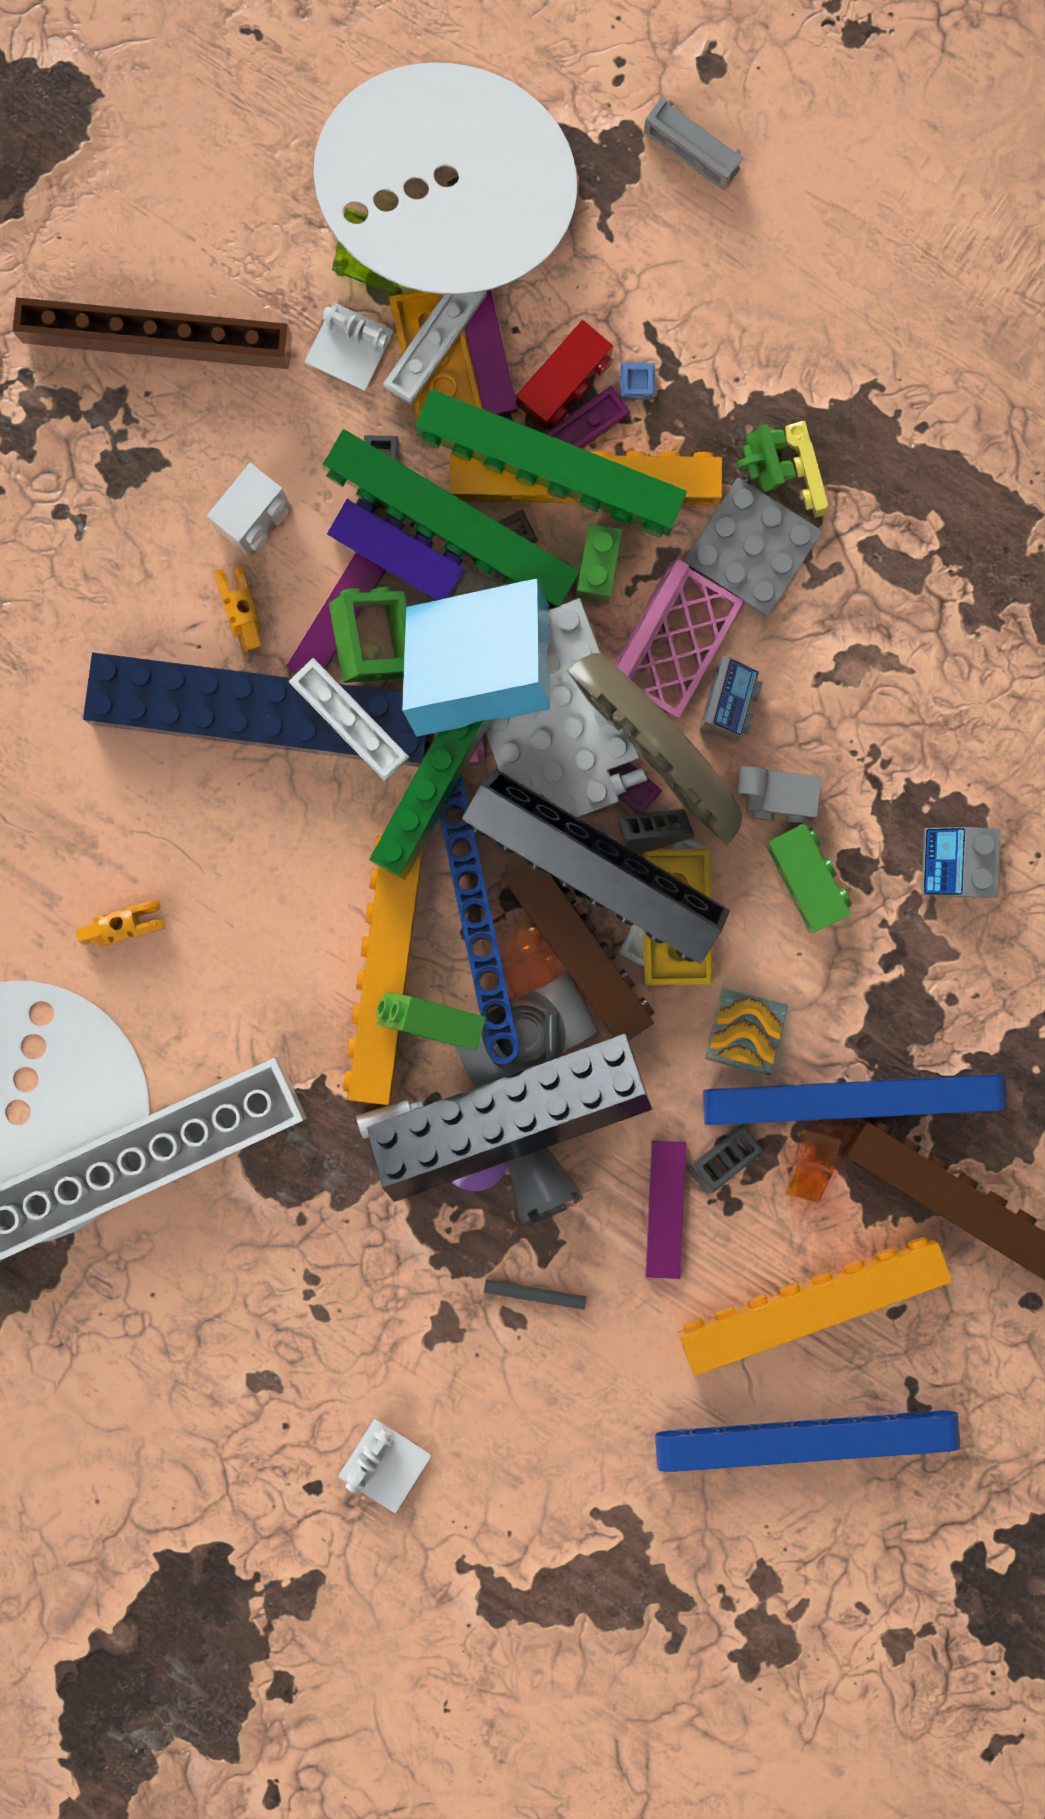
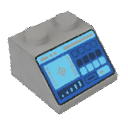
[699,655,763,741]
[921,827,1001,899]

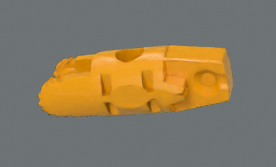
[213,565,262,654]
[76,900,166,947]

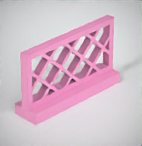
[615,559,743,719]

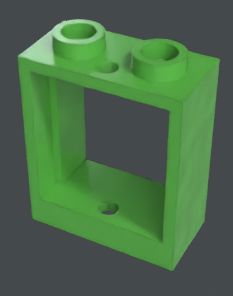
[329,587,407,683]
[376,992,486,1051]

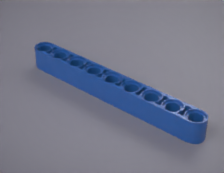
[440,776,519,1065]
[703,1075,1007,1125]
[655,1410,961,1472]

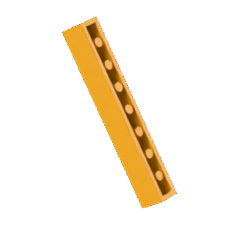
[450,450,722,505]
[343,828,424,1105]
[678,1236,953,1376]

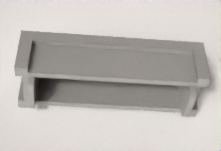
[644,97,743,191]

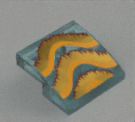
[705,988,788,1076]

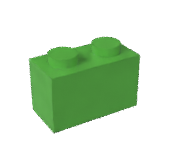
[576,524,622,604]

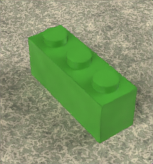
[764,823,852,933]

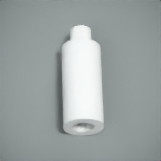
[356,1099,424,1139]

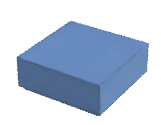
[620,363,655,400]

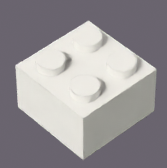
[207,463,290,555]

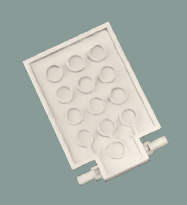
[485,598,648,818]

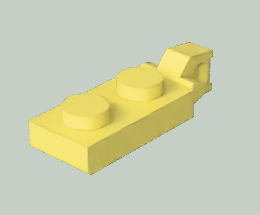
[785,421,829,518]

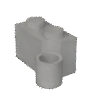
[737,766,822,825]

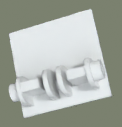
[305,302,394,391]
[338,1418,432,1513]

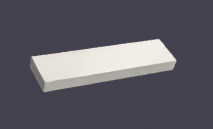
[383,291,487,406]
[288,658,409,781]

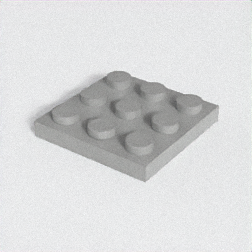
[683,477,823,618]

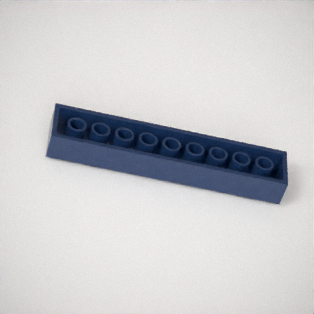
[83,652,429,767]

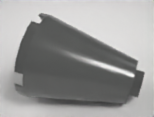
[507,1147,584,1227]

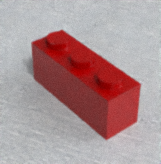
[516,319,613,430]

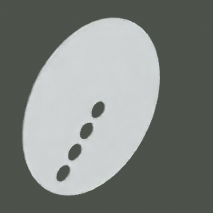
[314,62,577,295]
[0,981,150,1243]

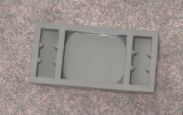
[455,972,599,1088]

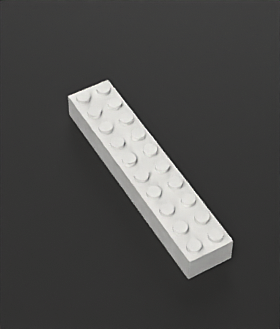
[0,1057,307,1260]

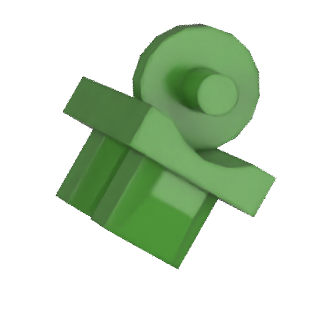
[737,424,796,494]

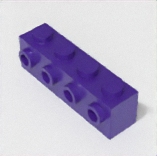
[327,498,467,600]

